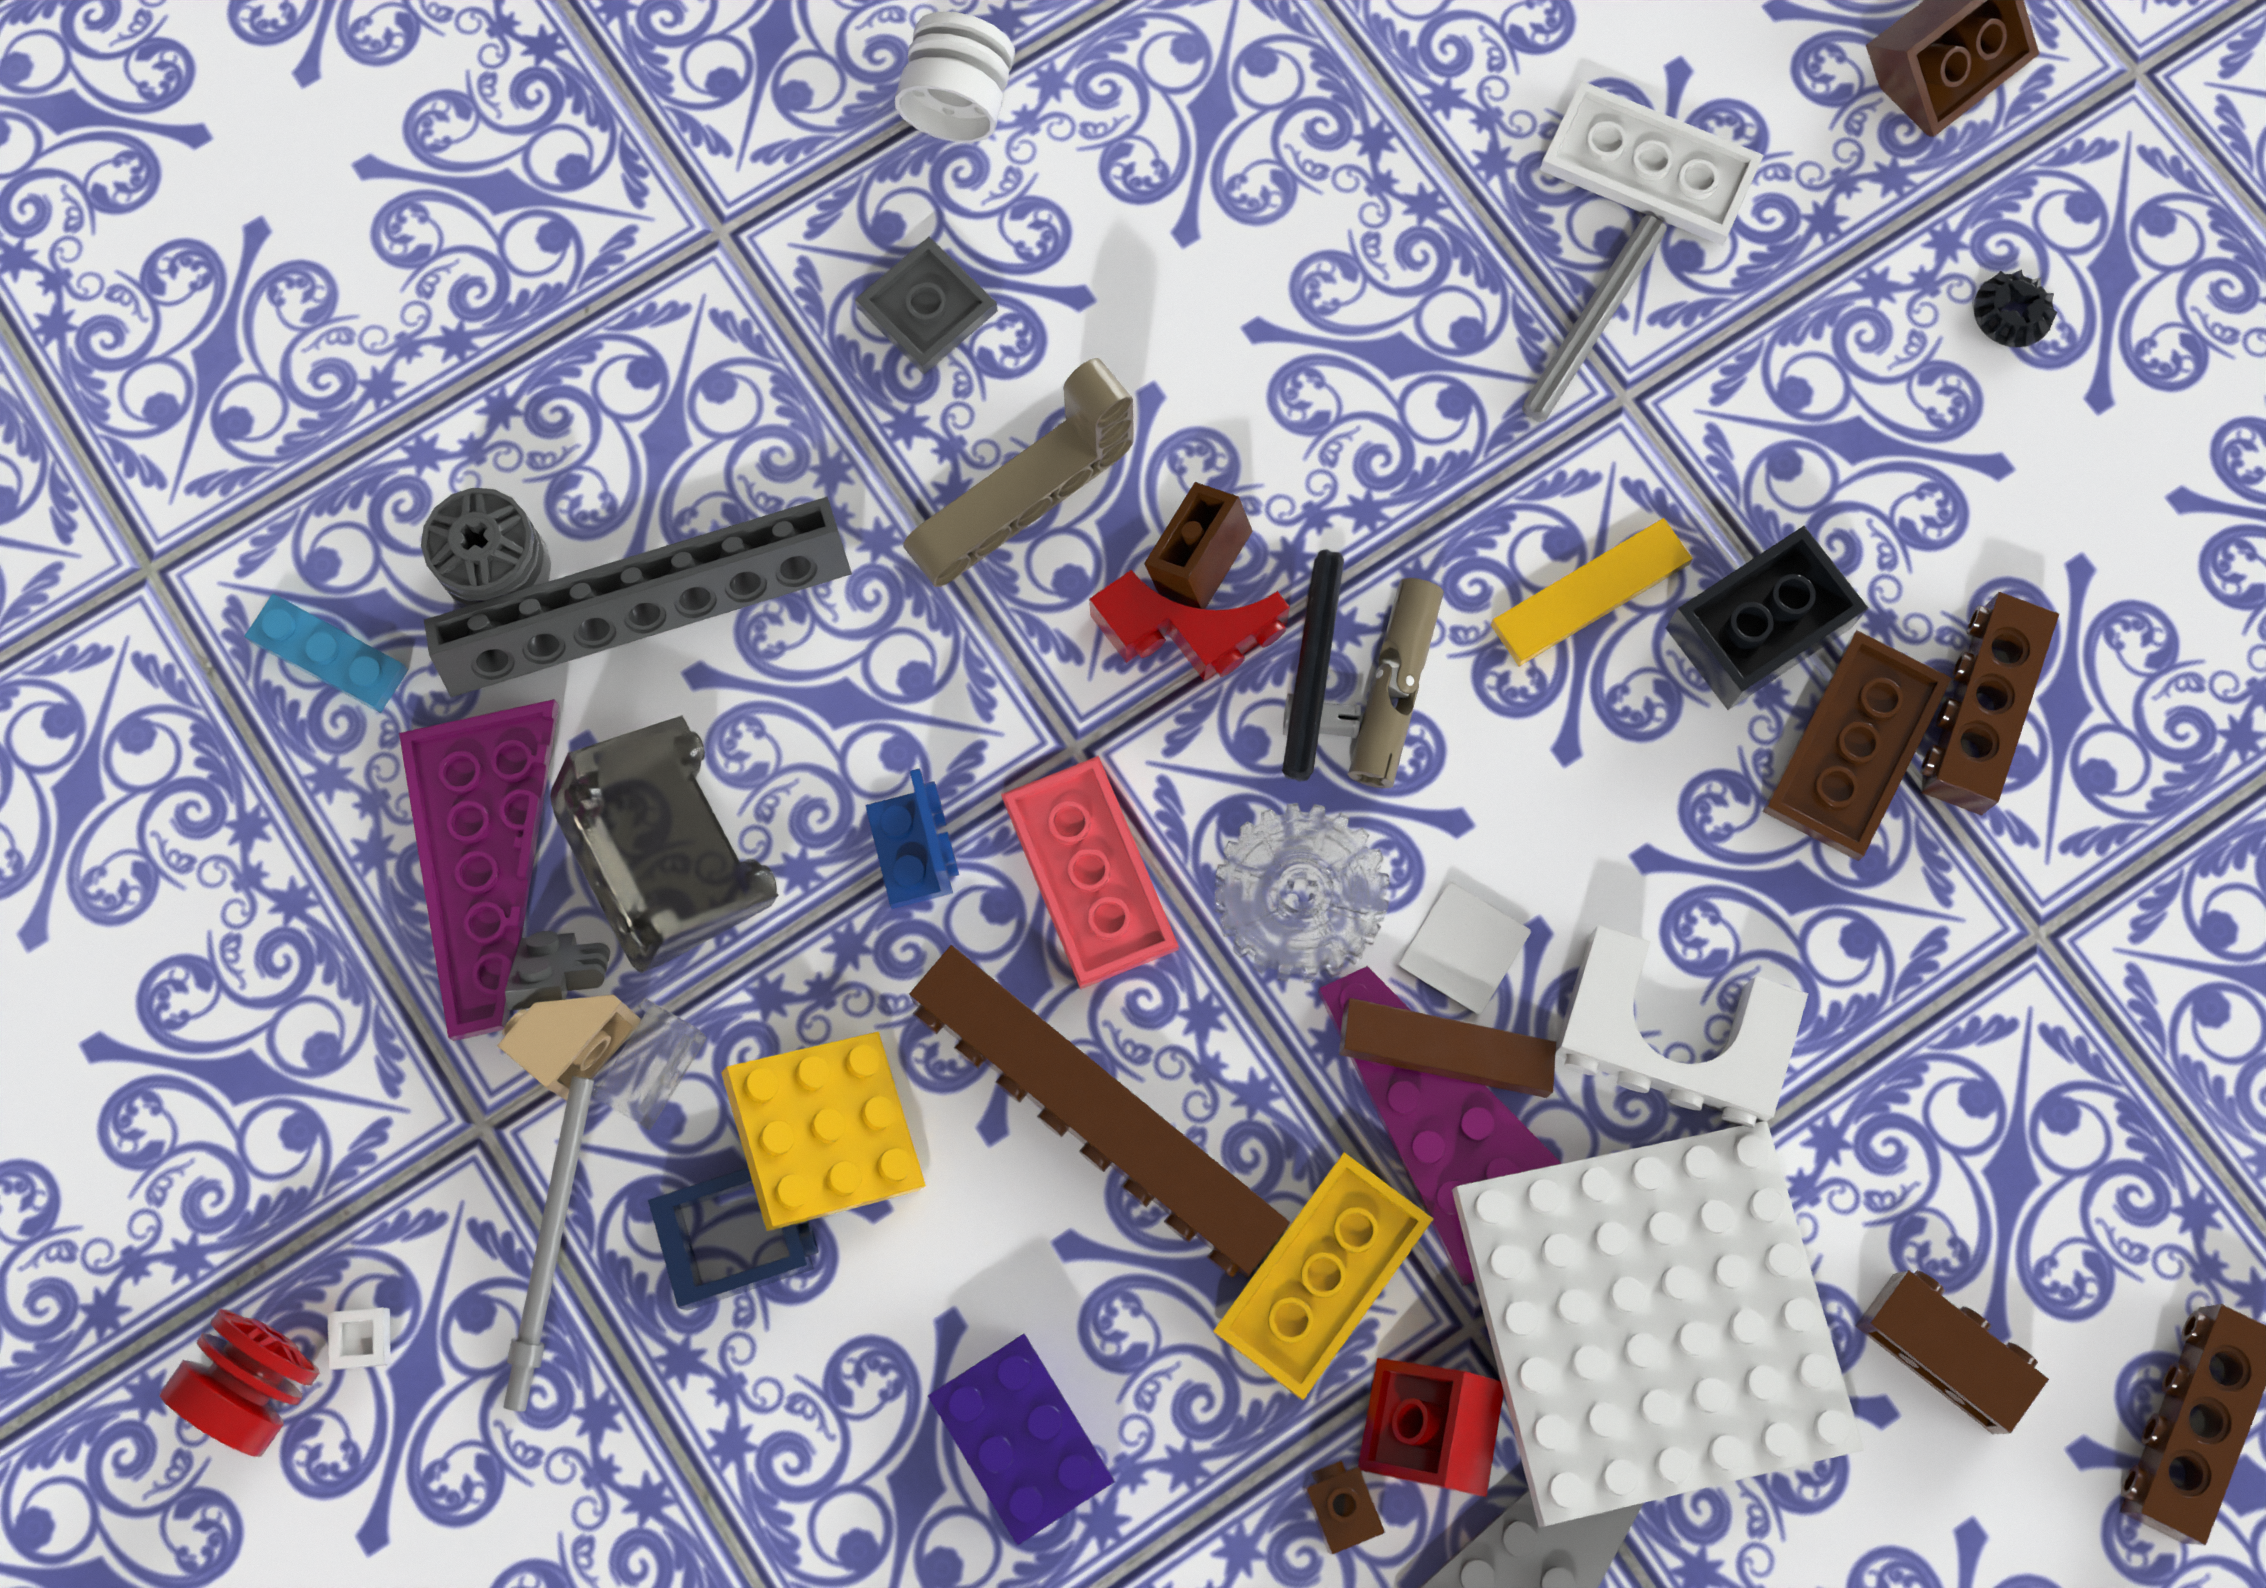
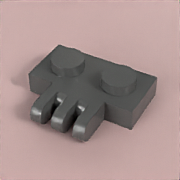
[505,931,611,1010]

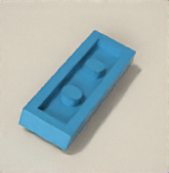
[244,594,408,713]

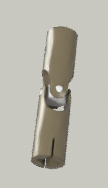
[1348,578,1444,788]

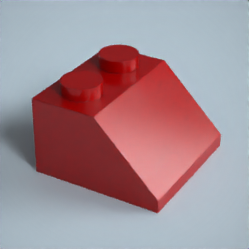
[1358,1358,1504,1497]

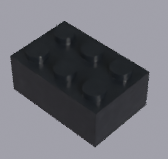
[1666,526,1869,710]

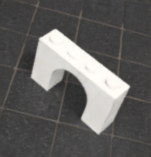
[1556,924,1808,1128]

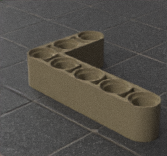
[903,358,1134,587]

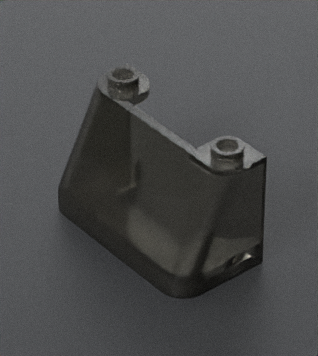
[550,715,779,973]

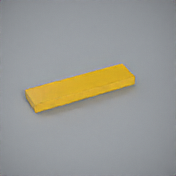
[1491,518,1693,667]

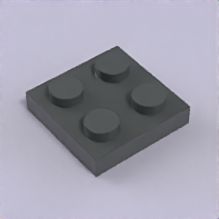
[855,237,998,374]

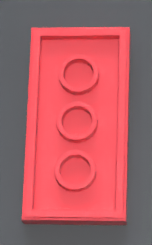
[1001,756,1179,990]

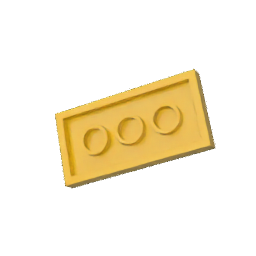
[1213,1152,1433,1401]

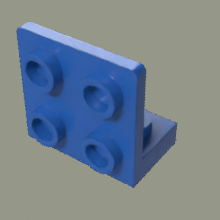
[865,768,959,909]

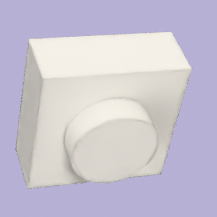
[328,1307,391,1370]

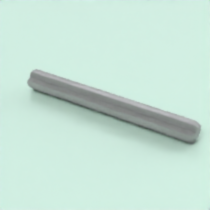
[1522,215,1666,422]

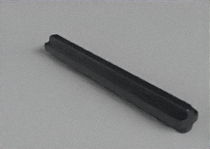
[1282,549,1344,782]

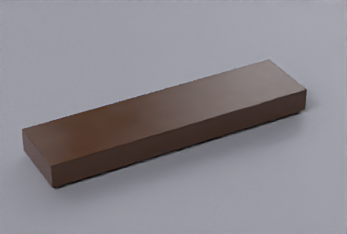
[1339,998,1556,1098]

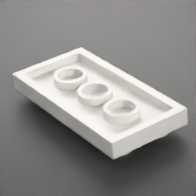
[1540,80,1764,246]

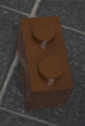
[1144,482,1253,609]

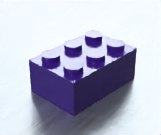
[927,1334,1116,1546]

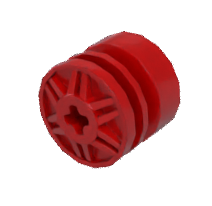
[159,1309,320,1457]

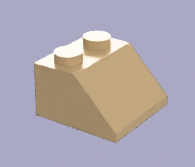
[497,995,643,1101]

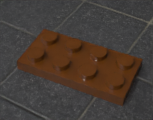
[1762,630,1952,861]

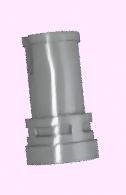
[1283,693,1361,739]

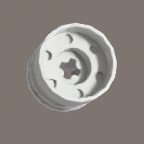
[895,12,1015,143]

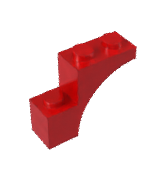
[1089,570,1290,681]

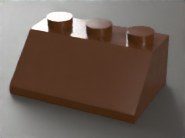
[1865,0,2039,137]

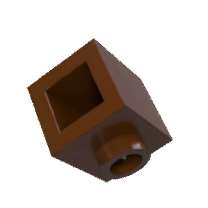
[1303,1460,1385,1555]

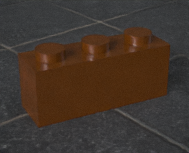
[1855,1270,2049,1434]

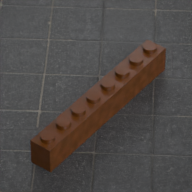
[909,945,1291,1279]

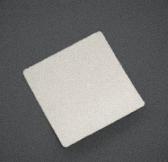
[1399,882,1531,1015]

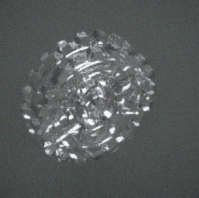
[1214,803,1390,983]

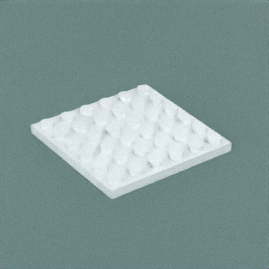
[1452,1121,1864,1527]

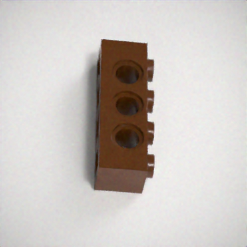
[1920,592,2060,815]
[2120,1304,2266,1545]

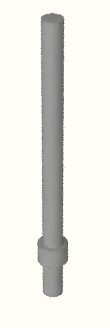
[503,1076,594,1411]

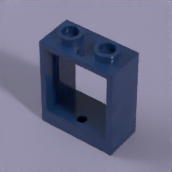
[648,1167,819,1311]

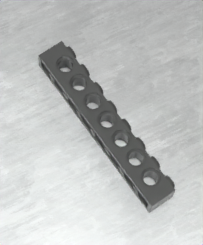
[424,497,852,697]

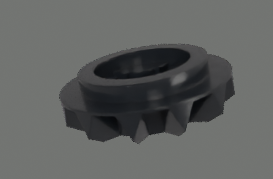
[1973,269,2058,347]

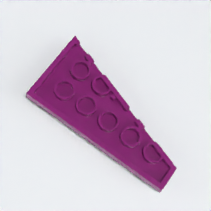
[399,699,559,1041]
[1318,966,1562,1287]

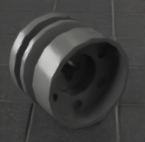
[421,488,551,608]

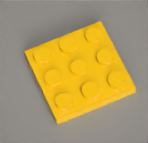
[721,1031,926,1231]

